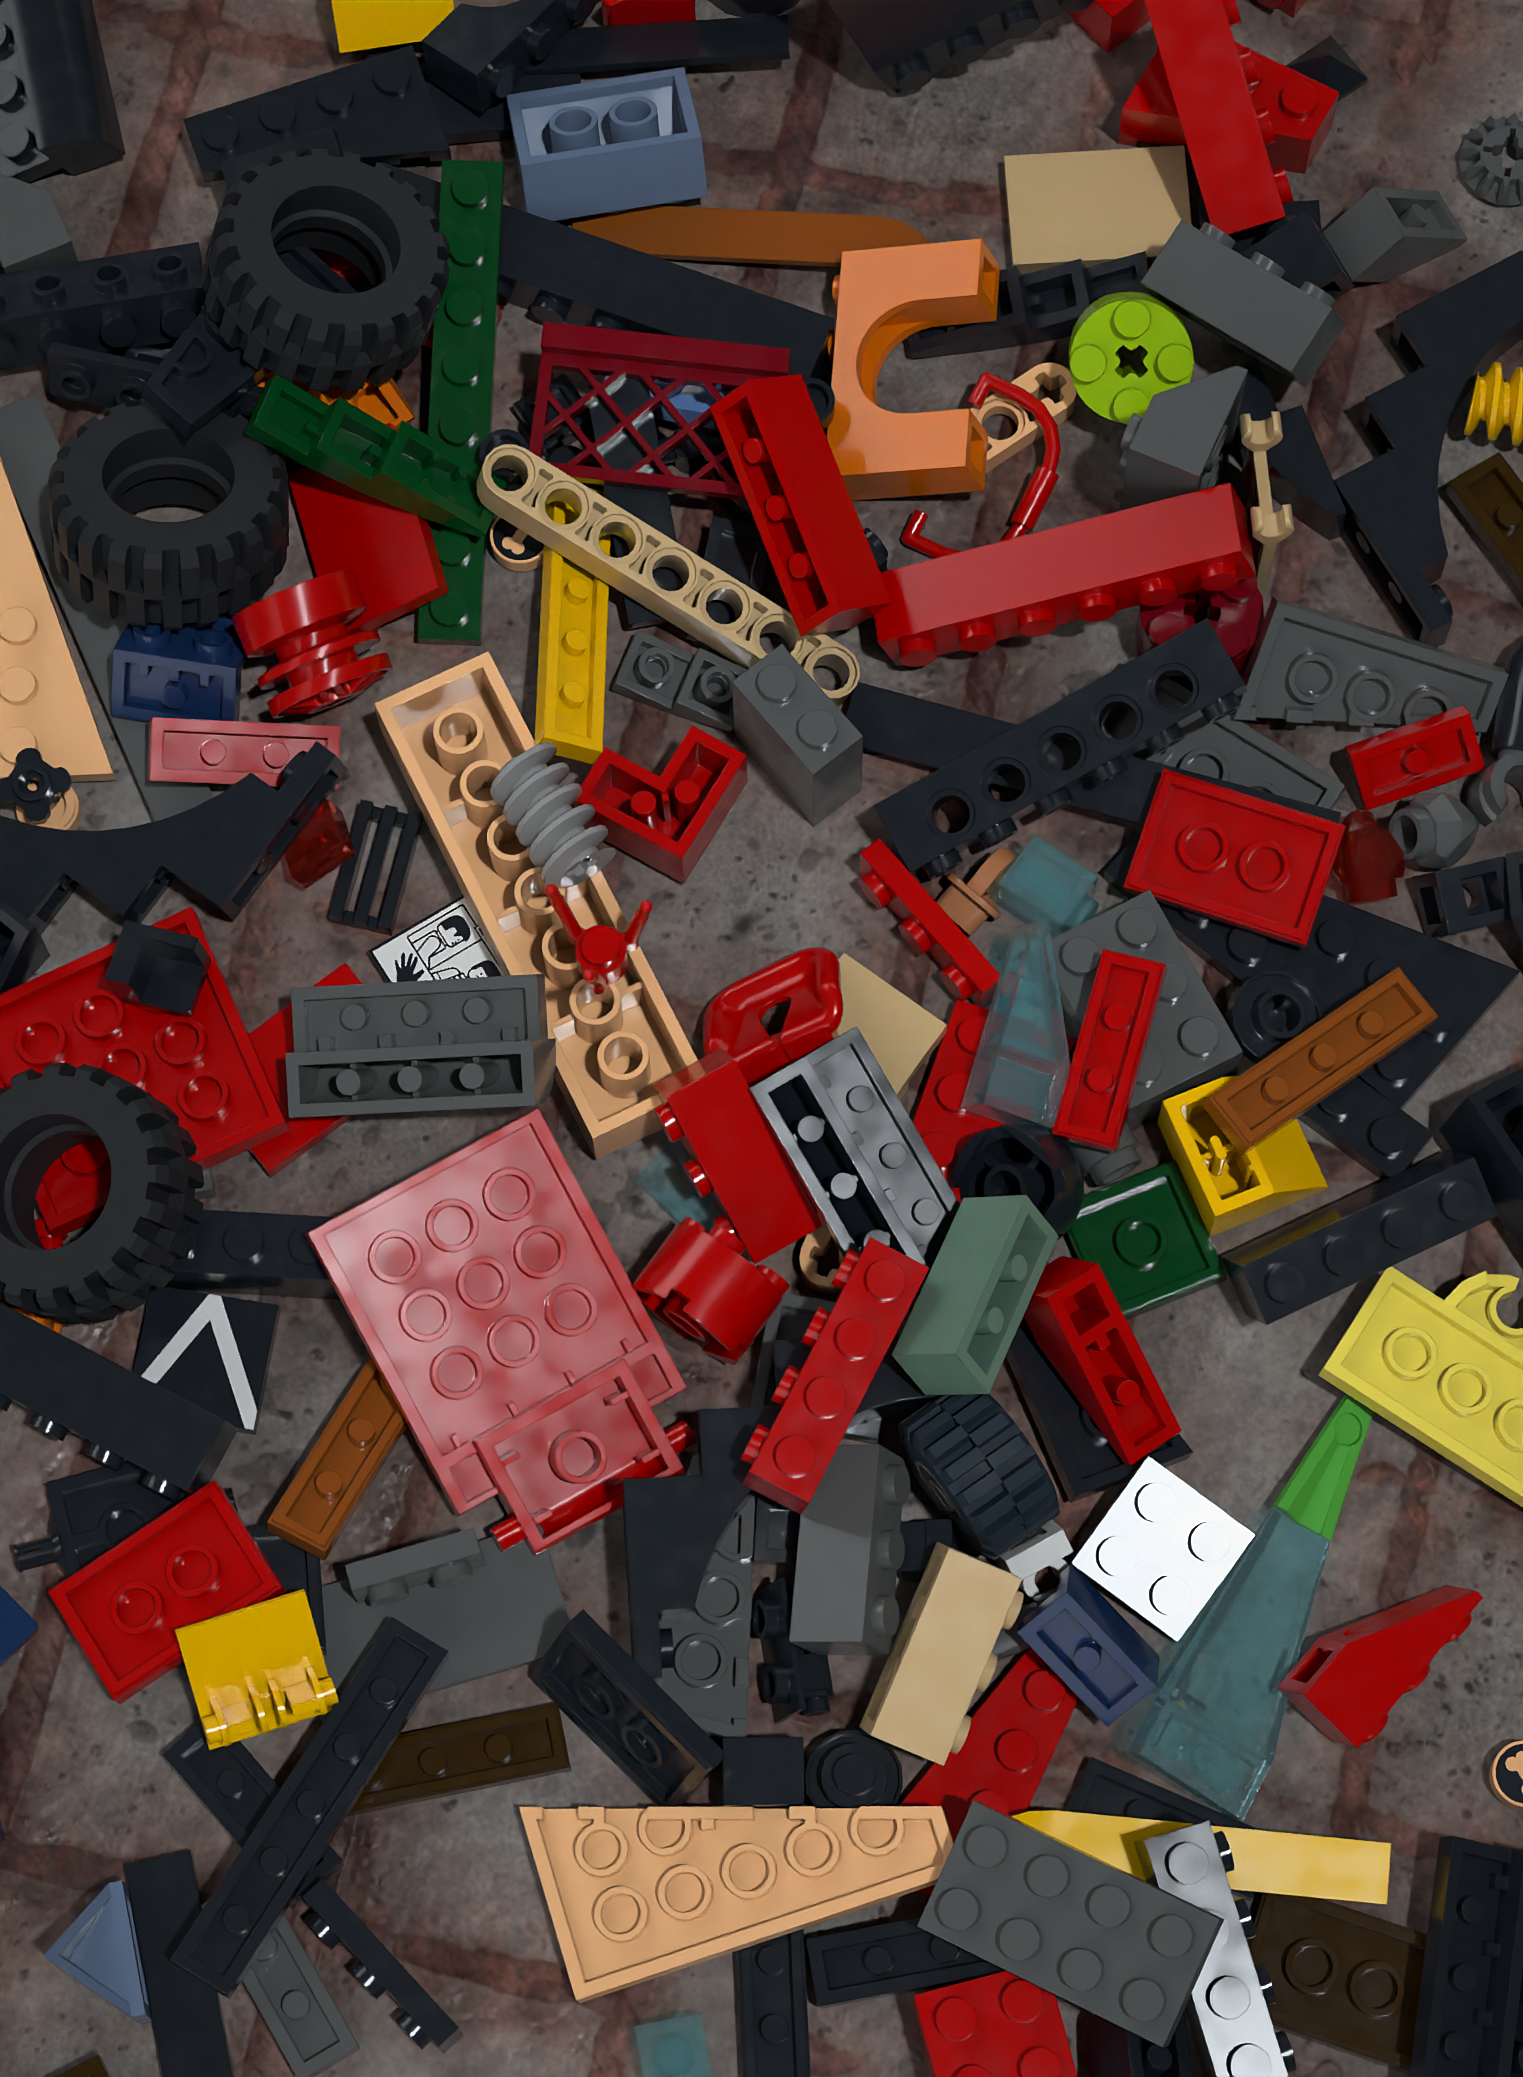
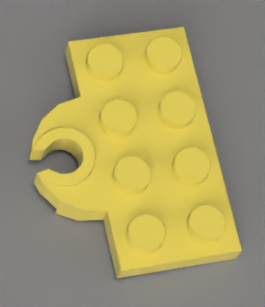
[1318,1266,1523,1507]

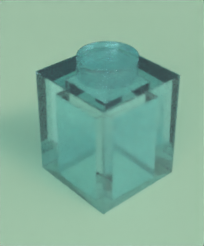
[996,835,1099,940]

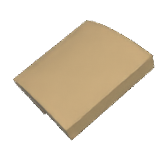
[837,953,947,1100]

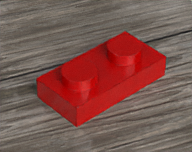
[1345,705,1486,810]

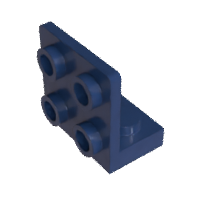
[111,612,247,721]

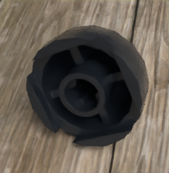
[953,1124,1084,1240]

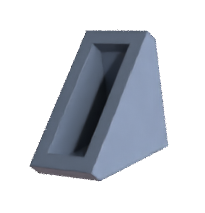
[44,1880,153,2025]

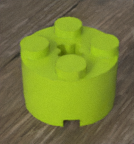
[1068,292,1194,425]

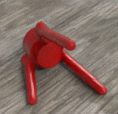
[545,884,653,995]

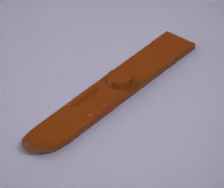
[572,205,929,267]

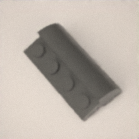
[285,974,556,1118]

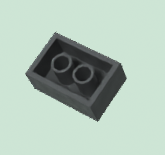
[1034,890,1243,1128]

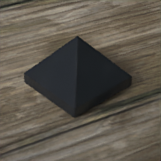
[1286,35,1368,102]

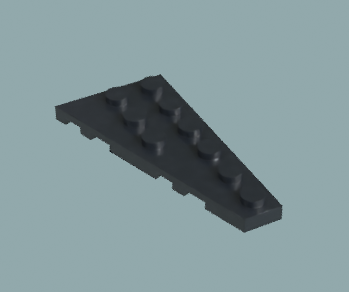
[1103,829,1520,1110]

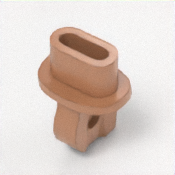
[936,846,1024,936]

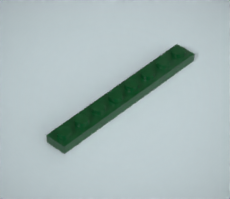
[418,160,505,646]

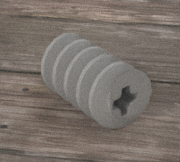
[490,742,618,888]

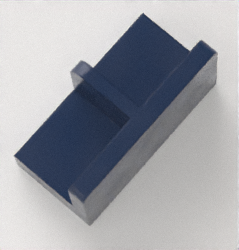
[1017,1564,1160,1727]

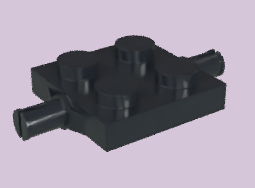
[13,1461,238,1578]

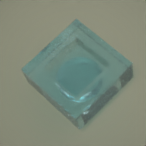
[634,2013,712,2077]

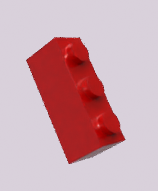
[653,1048,822,1264]

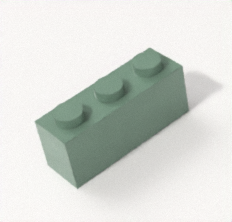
[892,1195,1058,1395]

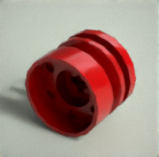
[231,569,393,719]

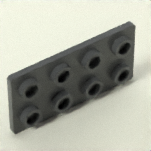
[319,1524,570,1722]

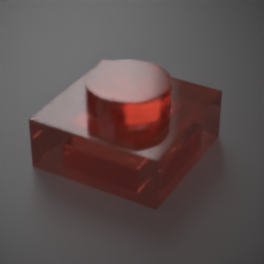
[285,799,356,888]

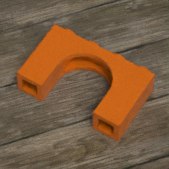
[827,239,1000,501]

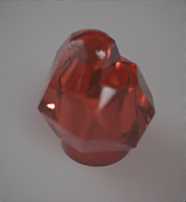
[1331,809,1405,903]

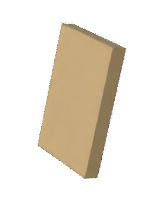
[1003,145,1192,274]

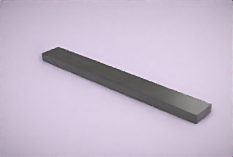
[0,393,213,821]

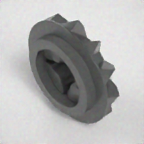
[1459,113,1523,206]

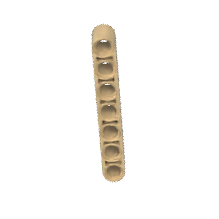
[476,444,860,707]

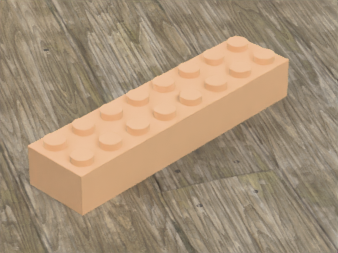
[374,651,698,1160]

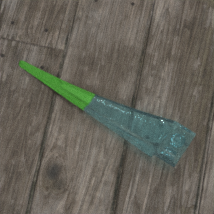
[1128,1393,1374,1820]

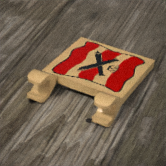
[1239,411,1294,593]

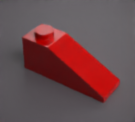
[1024,1256,1182,1466]

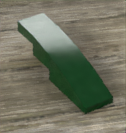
[244,374,508,538]

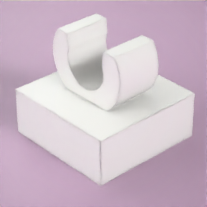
[995,1520,1074,1599]

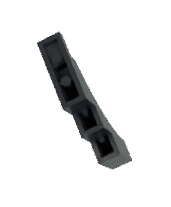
[1334,250,1523,647]
[0,741,348,935]
[621,1334,937,1686]

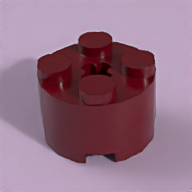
[1135,576,1264,692]

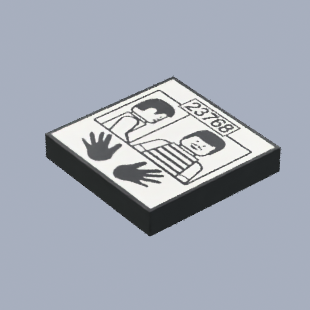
[368,895,504,983]

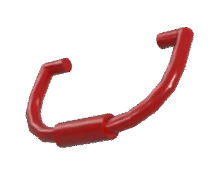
[902,372,1061,559]

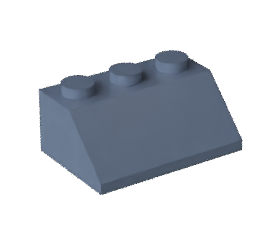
[506,67,708,223]

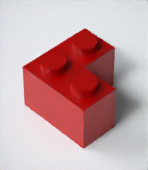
[573,726,748,884]

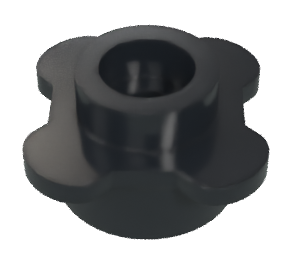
[0,748,71,823]

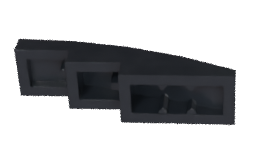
[908,251,1152,358]

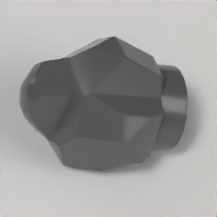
[1389,793,1479,868]

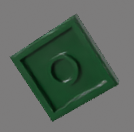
[1065,1160,1227,1320]

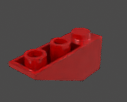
[1276,1585,1483,1748]

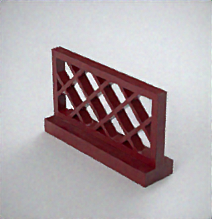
[529,322,792,501]

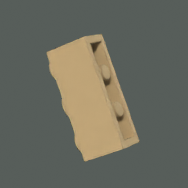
[859,1542,1024,1766]

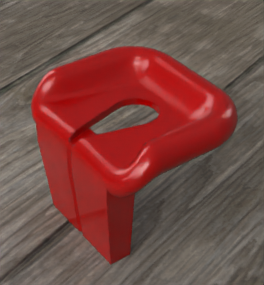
[703,947,843,1087]

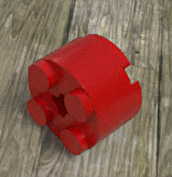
[632,1217,789,1365]

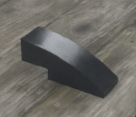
[1213,359,1347,541]

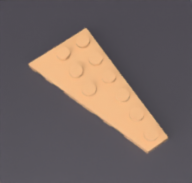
[0,454,117,784]
[519,1806,954,2003]

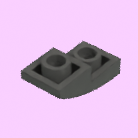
[610,629,747,731]

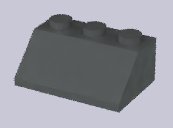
[1113,365,1248,511]

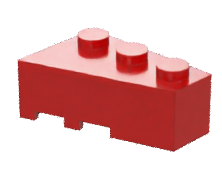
[1118,42,1339,174]

